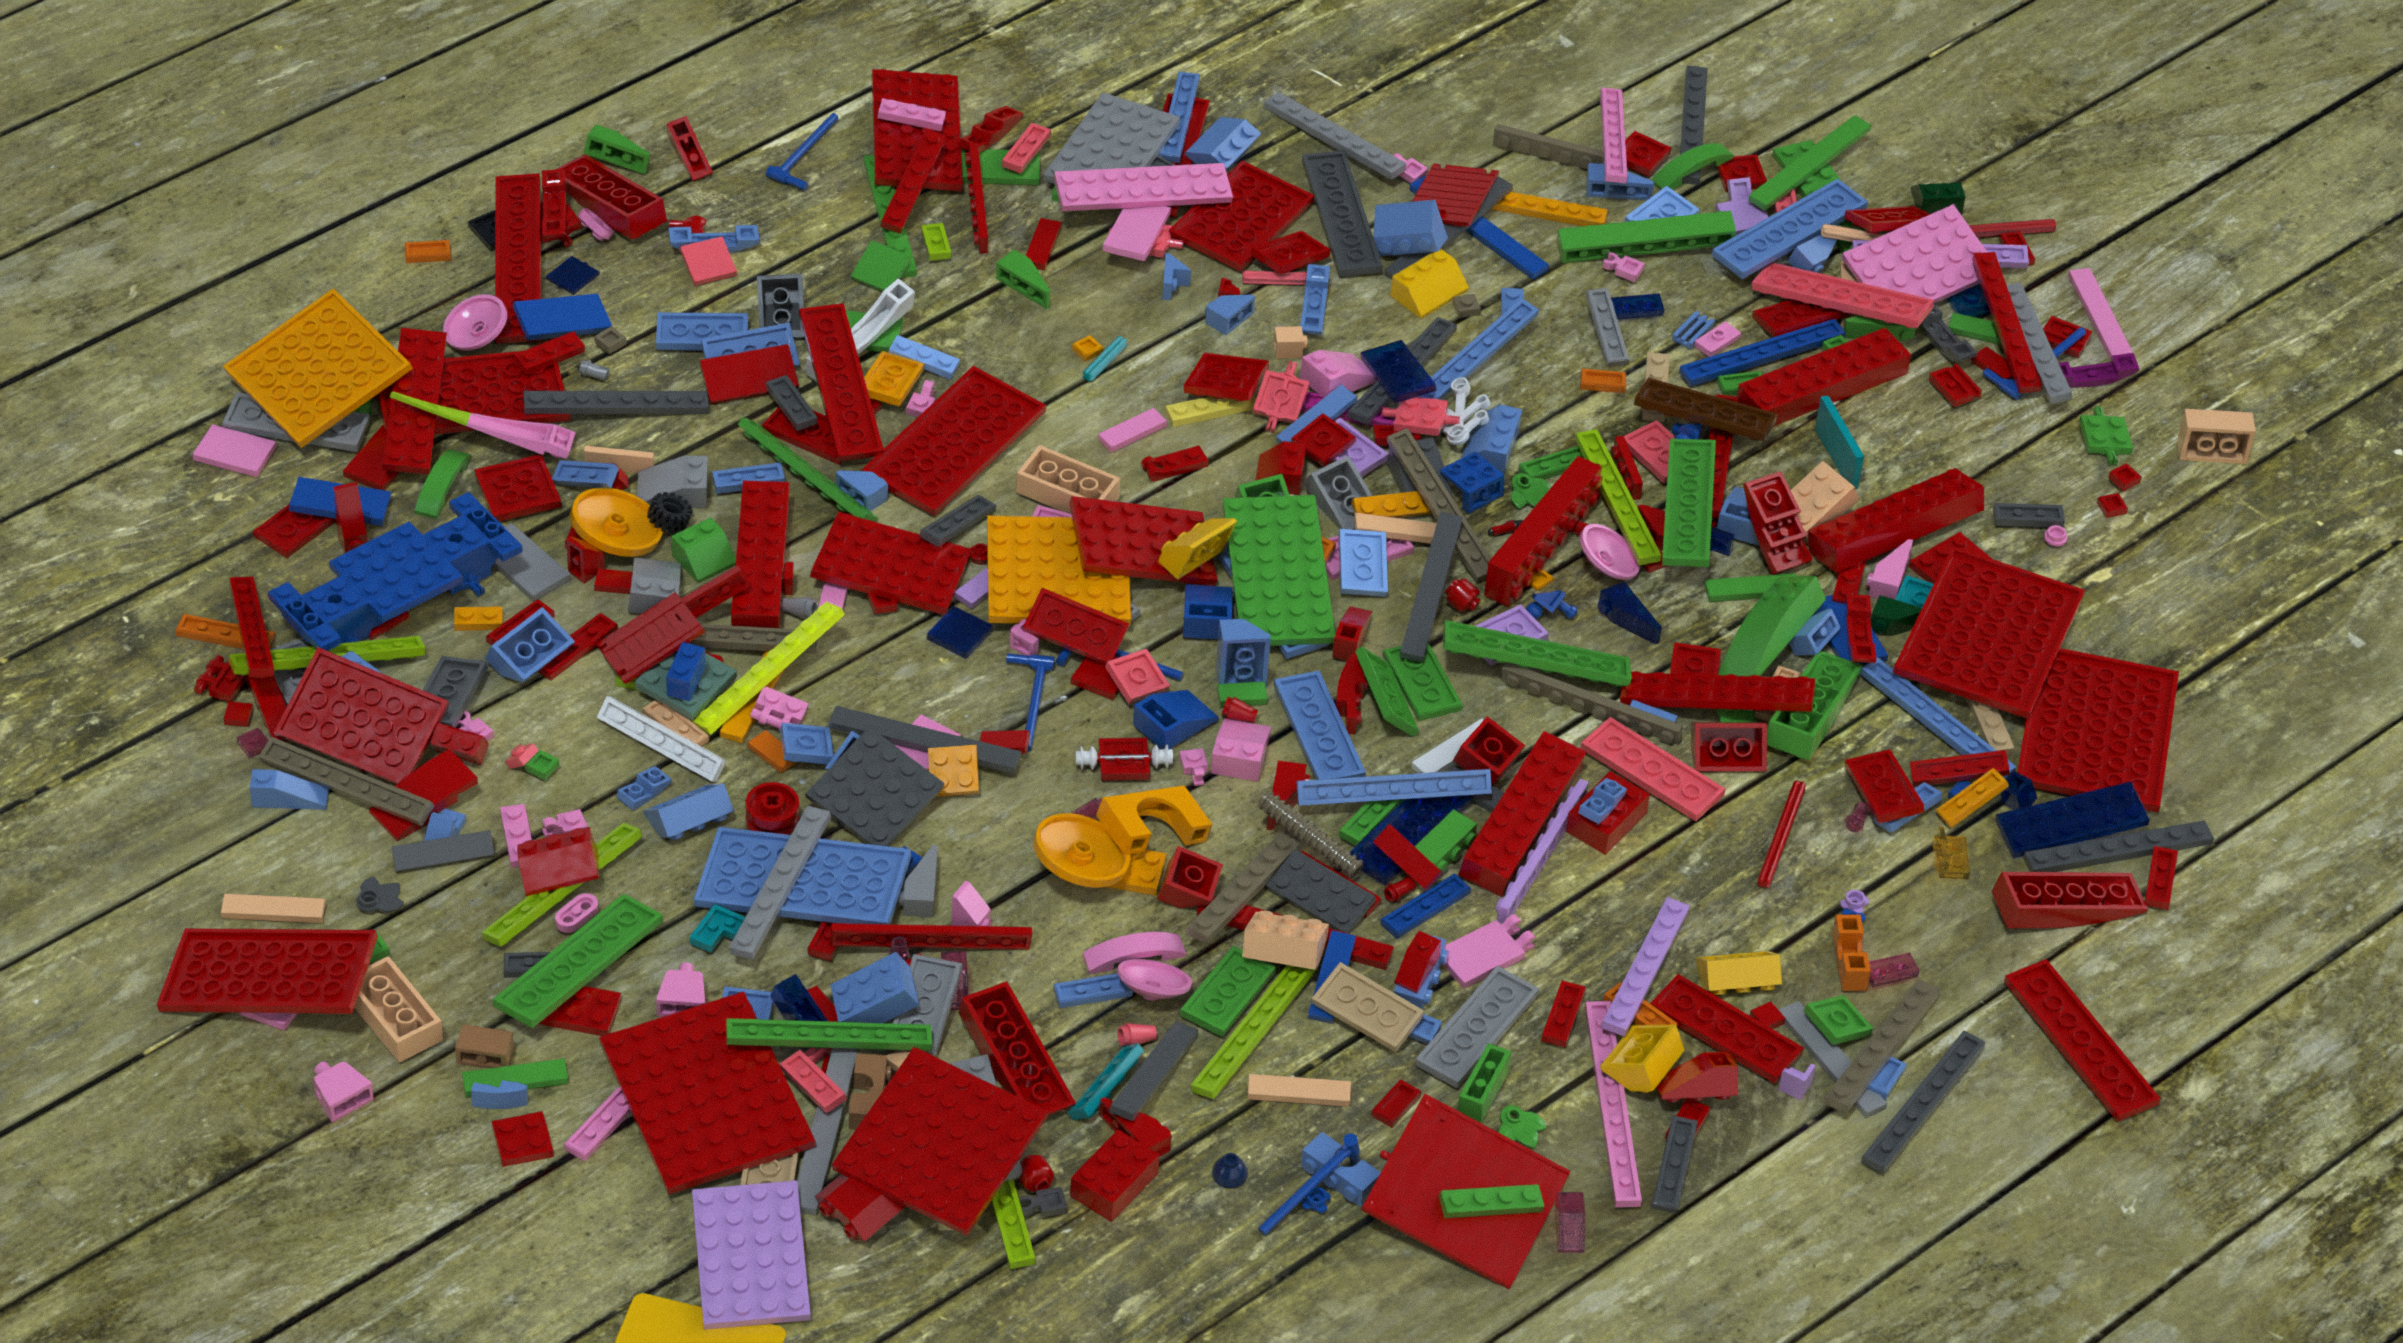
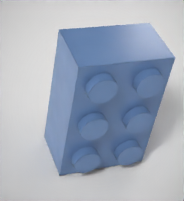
[830,952,919,1023]

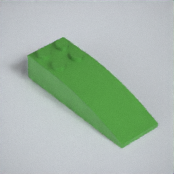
[1718,575,1826,676]
[1767,651,1863,760]

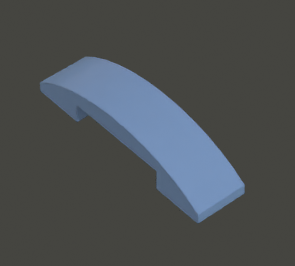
[668,225,759,253]
[1300,264,1330,335]

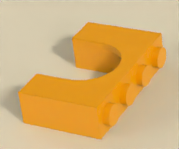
[1096,785,1213,855]

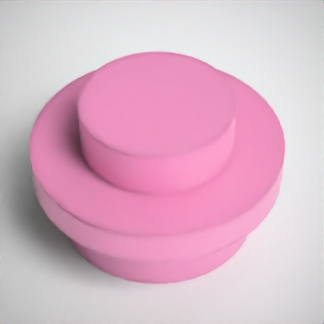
[2044,525,2068,546]

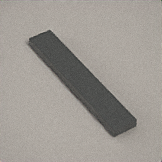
[1110,1021,1198,1121]

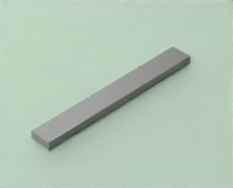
[797,1048,860,1215]

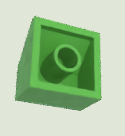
[1235,474,1290,498]
[671,517,736,583]

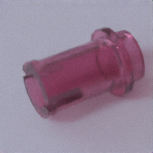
[1845,802,1870,832]

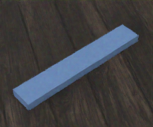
[1158,72,1200,163]

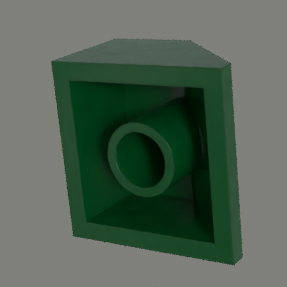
[1910,183,1966,215]

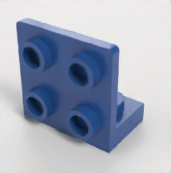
[1440,452,1504,514]

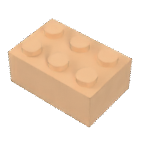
[2177,409,2256,464]
[1791,461,1859,544]
[1242,911,1329,970]

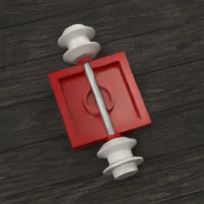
[1075,737,1173,781]

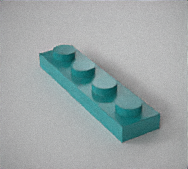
[1068,1043,1144,1120]

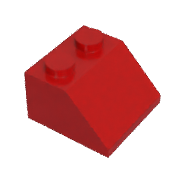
[1255,441,1307,495]
[1157,846,1223,908]

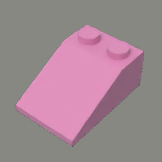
[1300,350,1380,398]
[1211,718,1271,782]

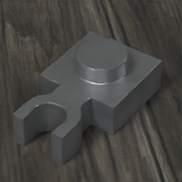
[1019,1187,1067,1217]

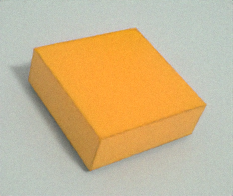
[1072,335,1104,362]

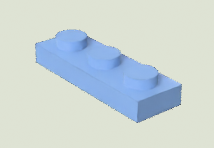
[888,335,960,380]

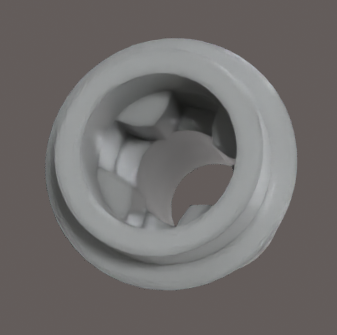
[781,597,818,620]

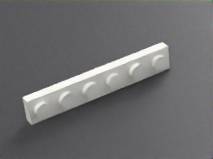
[597,696,727,782]

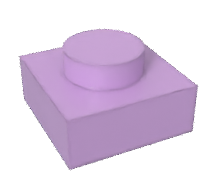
[1727,177,1752,201]

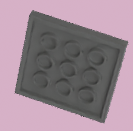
[806,726,944,847]

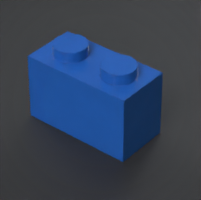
[666,642,706,701]

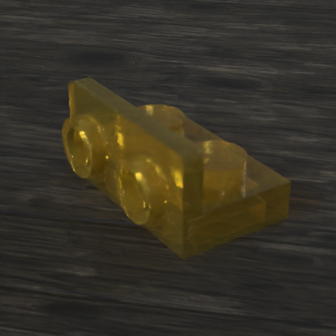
[1932,827,1970,879]

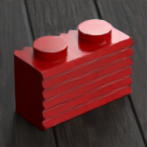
[430,723,489,765]

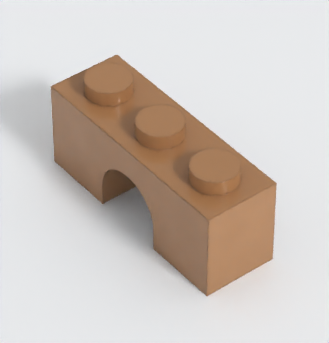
[849,1053,892,1130]

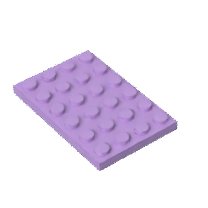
[692,1180,811,1330]

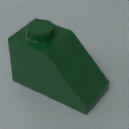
[1870,595,1922,636]

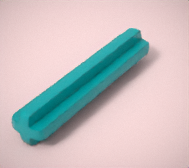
[1082,336,1127,382]

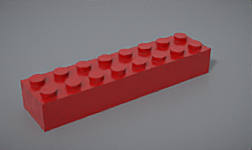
[1737,327,1911,426]
[1484,456,1603,607]
[1808,468,1984,573]
[731,480,790,628]
[1458,731,1587,897]

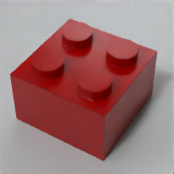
[1453,716,1525,787]

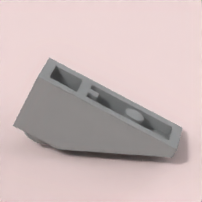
[899,845,938,917]

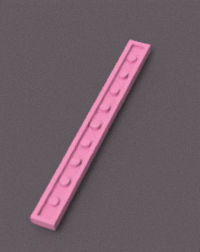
[1585,1001,1642,1207]

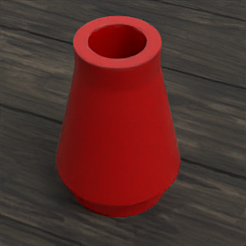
[1221,696,1258,723]

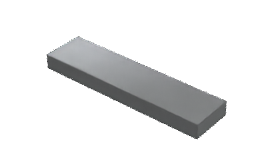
[1586,288,1629,367]

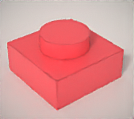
[505,743,539,769]

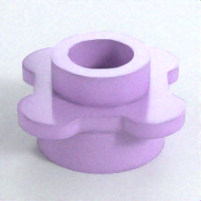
[1840,890,1869,913]

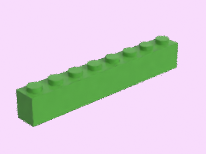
[1557,211,1736,263]

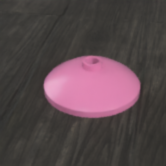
[443,294,507,351]
[1580,524,1640,580]
[1117,959,1192,1001]

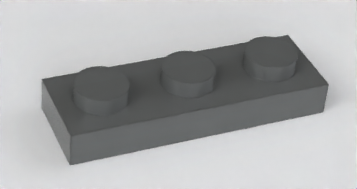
[766,375,817,431]
[1993,503,2065,528]

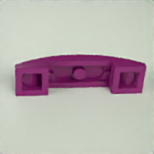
[2059,353,2139,388]

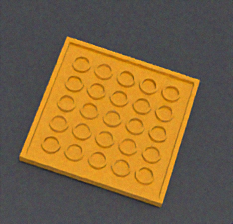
[223,288,413,448]
[987,515,1131,626]

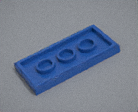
[513,293,613,340]
[289,477,391,526]
[1812,595,1888,666]

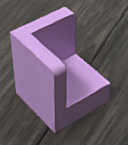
[1778,1064,1816,1100]

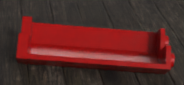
[815,1174,906,1242]

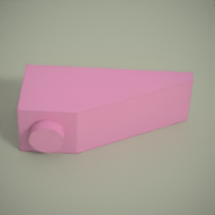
[1866,539,1913,599]

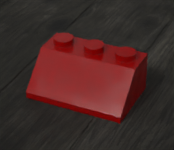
[1691,722,1767,771]
[517,827,599,896]

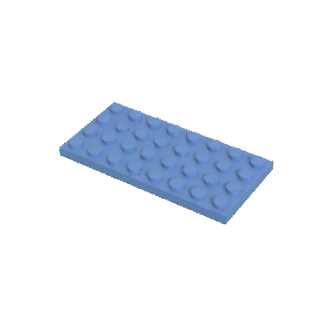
[694,827,911,924]

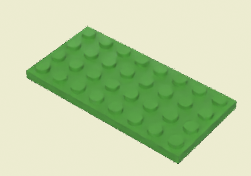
[1222,495,1335,646]

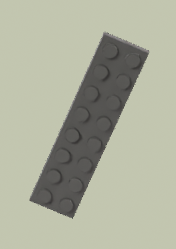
[1302,150,1383,277]

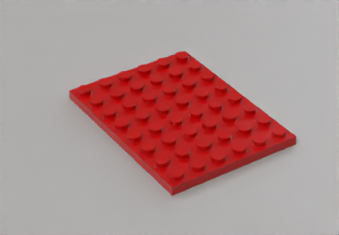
[1893,546,2085,719]
[2015,648,2179,813]
[599,991,816,1195]

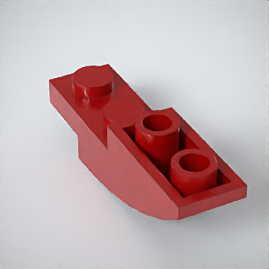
[1336,652,1368,734]

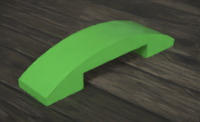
[1652,143,1734,190]
[414,449,472,519]

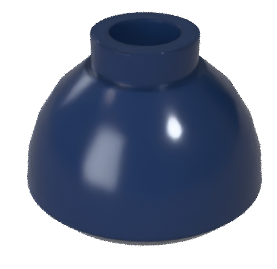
[1212,1153,1248,1188]

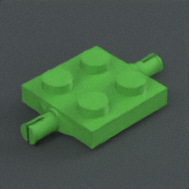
[2079,406,2133,466]

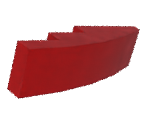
[959,105,1024,153]
[246,674,289,742]

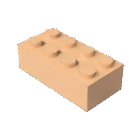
[1016,445,1120,514]
[354,956,443,1062]

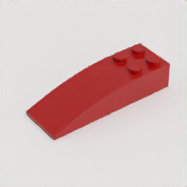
[557,154,667,240]
[1991,872,2148,928]
[958,981,1076,1116]

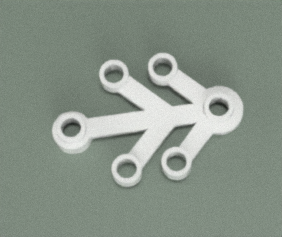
[1440,377,1491,445]

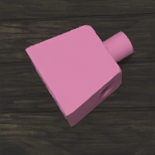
[656,962,705,1017]
[313,1061,374,1122]

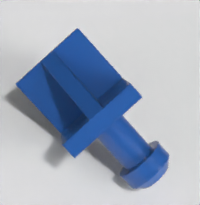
[1672,422,1701,439]
[1526,589,1577,619]

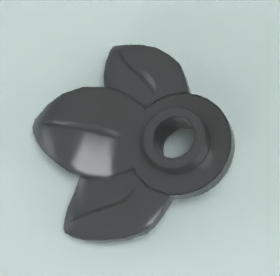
[356,876,404,912]

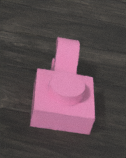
[1393,153,1428,183]
[906,380,935,417]
[1179,748,1208,786]
[542,809,588,837]

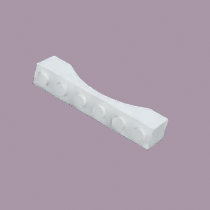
[805,279,915,382]

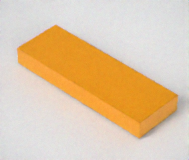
[1936,768,2009,828]

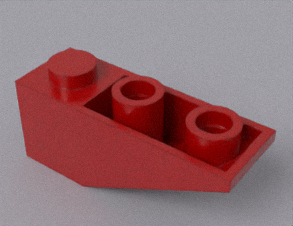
[1332,606,1373,661]

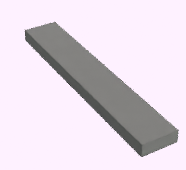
[1779,1001,1887,1118]

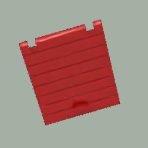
[1411,163,1499,227]
[596,592,705,684]

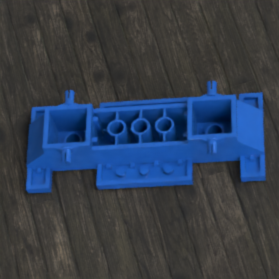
[268,492,523,651]

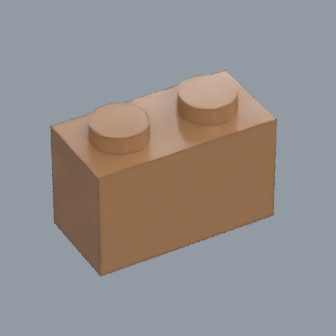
[455,1024,514,1069]

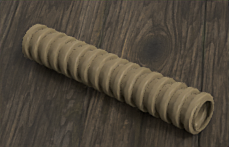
[1258,791,1363,879]

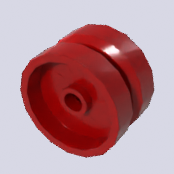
[745,782,800,835]

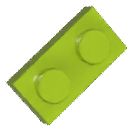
[921,223,951,261]

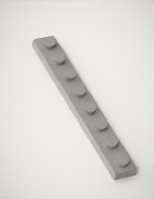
[1264,92,1406,180]
[2007,282,2072,404]
[729,806,831,960]

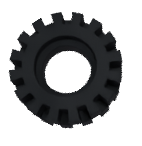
[647,492,693,534]

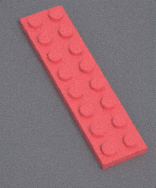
[1752,262,1934,328]

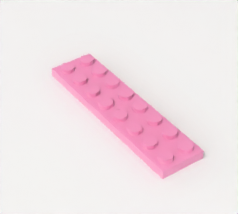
[1053,163,1233,211]

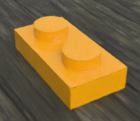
[454,606,503,631]

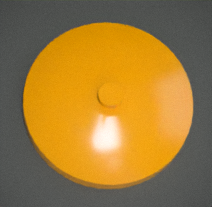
[570,488,663,557]
[1033,813,1130,888]

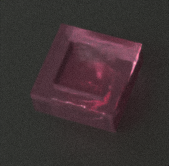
[237,727,269,758]

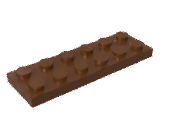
[1634,378,1777,442]

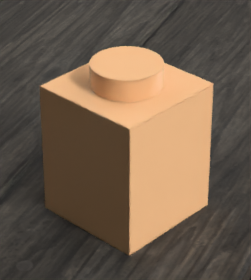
[1274,326,1307,359]

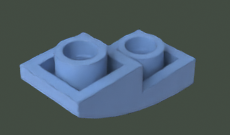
[616,766,672,810]
[1578,778,1627,824]
[471,1080,528,1109]

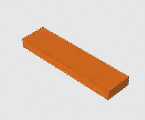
[175,614,276,649]

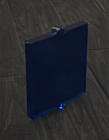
[546,256,600,295]

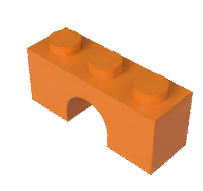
[1832,914,1871,991]

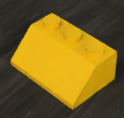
[1390,248,1469,319]
[1158,518,1237,579]
[1695,951,1782,995]
[1600,1024,1684,1093]

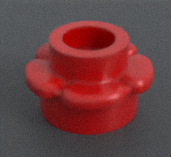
[970,543,987,565]

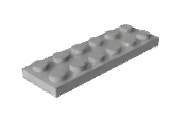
[222,392,371,452]
[1415,966,1540,1089]

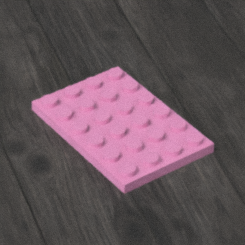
[1841,204,1987,303]

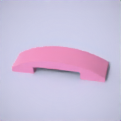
[1083,932,1186,974]

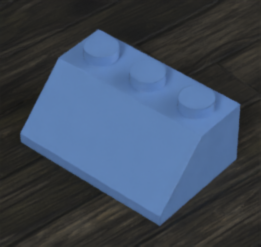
[1185,117,1261,173]
[1373,200,1448,256]
[1462,404,1522,474]
[485,607,575,682]
[1216,619,1271,687]
[643,783,734,841]

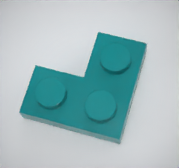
[689,904,745,953]

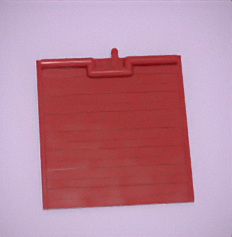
[1361,1093,1571,1289]

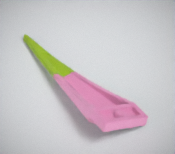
[390,392,576,459]

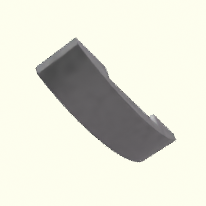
[1920,303,1978,362]

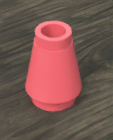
[1117,1023,1157,1046]

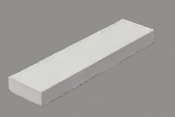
[1411,718,1484,773]

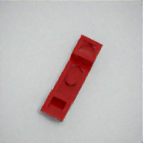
[542,169,566,238]
[1846,594,1877,663]

